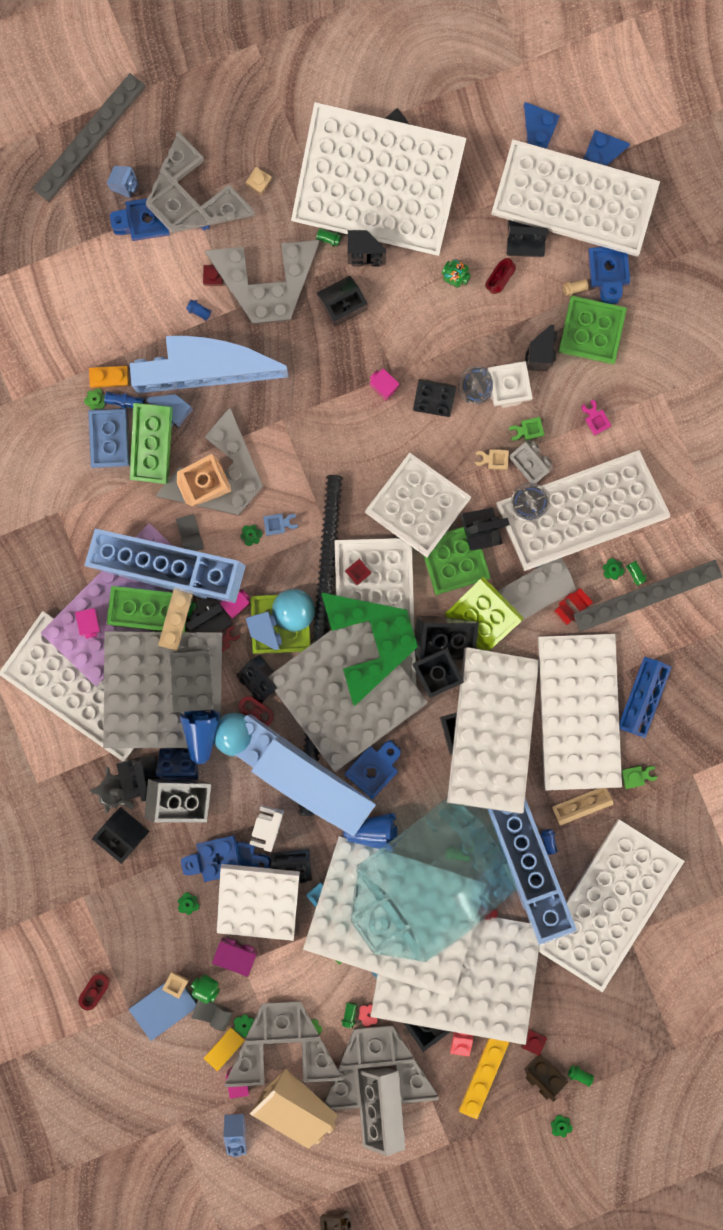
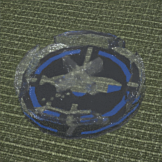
[458,366,493,404]
[511,482,550,520]

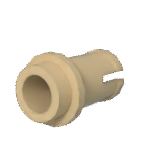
[563,279,588,297]

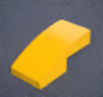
[203,1027,245,1072]

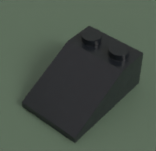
[415,616,479,660]

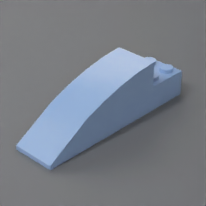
[129,336,289,394]
[84,529,246,603]
[235,714,376,836]
[487,799,577,945]

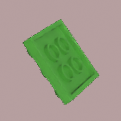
[558,296,627,365]
[423,527,491,595]

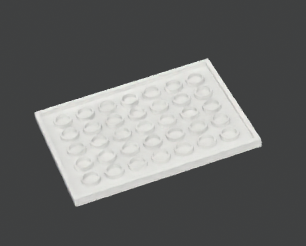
[291,102,466,256]
[303,836,486,998]
[370,914,539,1045]

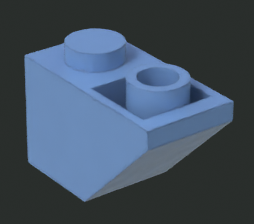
[107,166,139,198]
[146,394,193,427]
[246,612,282,650]
[223,1114,247,1157]

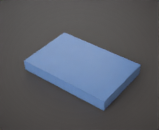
[88,409,130,468]
[128,982,197,1041]

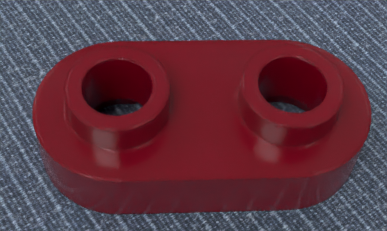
[485,258,516,294]
[239,696,274,726]
[78,973,110,1011]

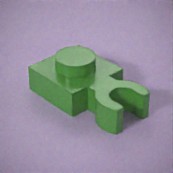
[509,417,544,441]
[621,766,657,789]

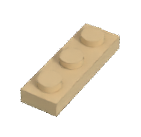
[158,589,193,651]
[552,788,613,825]

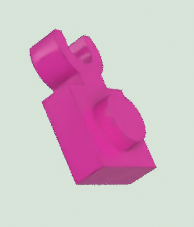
[581,399,612,436]

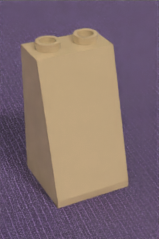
[250,1068,338,1149]

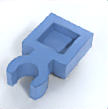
[263,514,298,536]

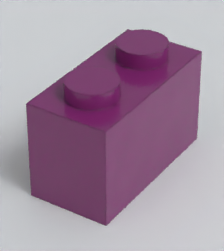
[212,937,258,977]

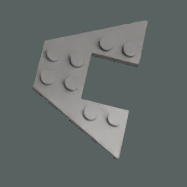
[146,131,255,233]
[205,240,319,325]
[156,408,263,516]
[225,1001,342,1087]
[325,1024,439,1110]

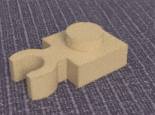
[475,449,509,470]

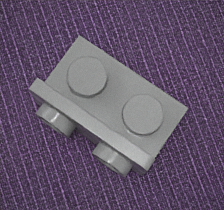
[508,440,553,485]

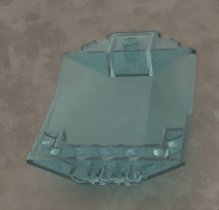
[351,797,517,962]

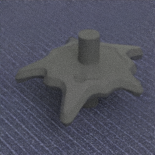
[90,767,135,813]

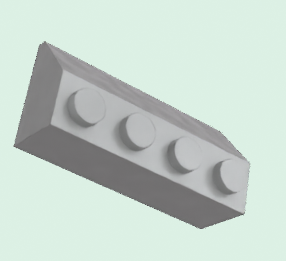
[498,558,576,620]
[358,1067,405,1156]

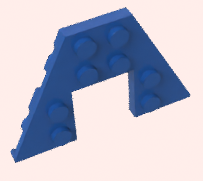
[523,102,630,166]

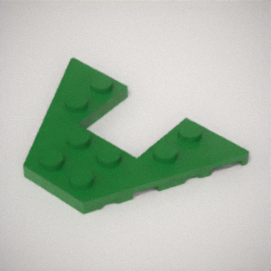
[321,593,418,706]

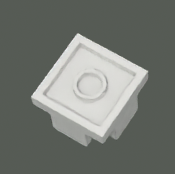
[487,361,533,408]
[250,805,284,852]

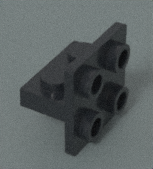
[506,220,548,257]
[413,379,456,417]
[461,508,510,551]
[186,597,232,632]
[236,654,277,702]
[116,754,160,802]
[270,849,312,883]

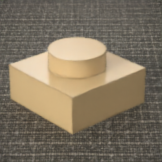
[246,167,272,195]
[162,971,189,999]

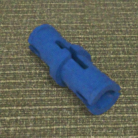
[104,391,145,409]

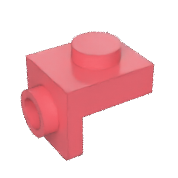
[450,1032,473,1056]

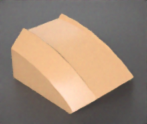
[177,454,232,506]

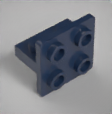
[156,748,199,780]

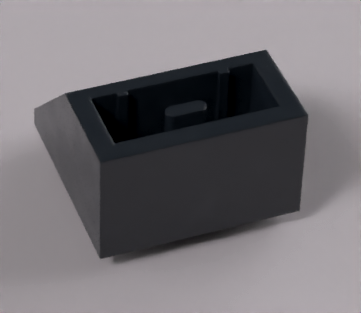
[347,230,386,267]
[316,276,368,327]
[525,325,557,371]
[92,807,150,864]

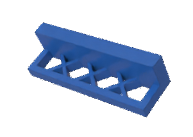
[619,657,672,738]

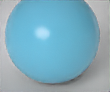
[272,589,315,632]
[214,712,252,756]

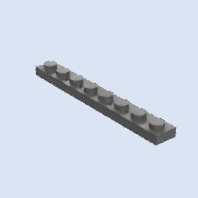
[33,73,146,202]
[573,559,722,632]

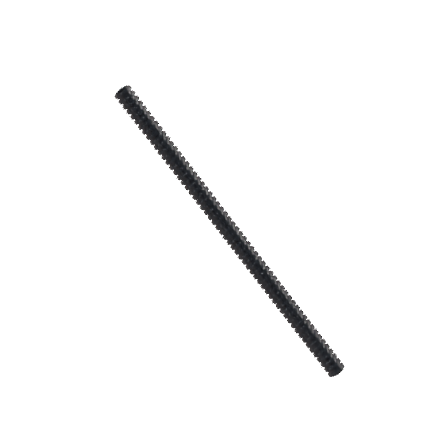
[298,475,343,816]

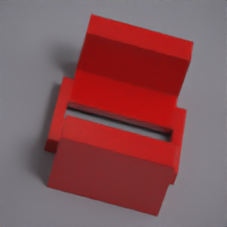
[553,588,593,625]

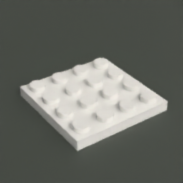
[365,453,471,557]
[217,864,300,941]

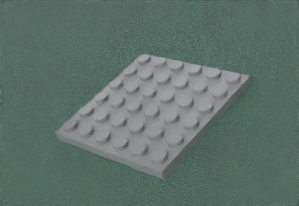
[268,621,428,772]
[103,631,222,748]

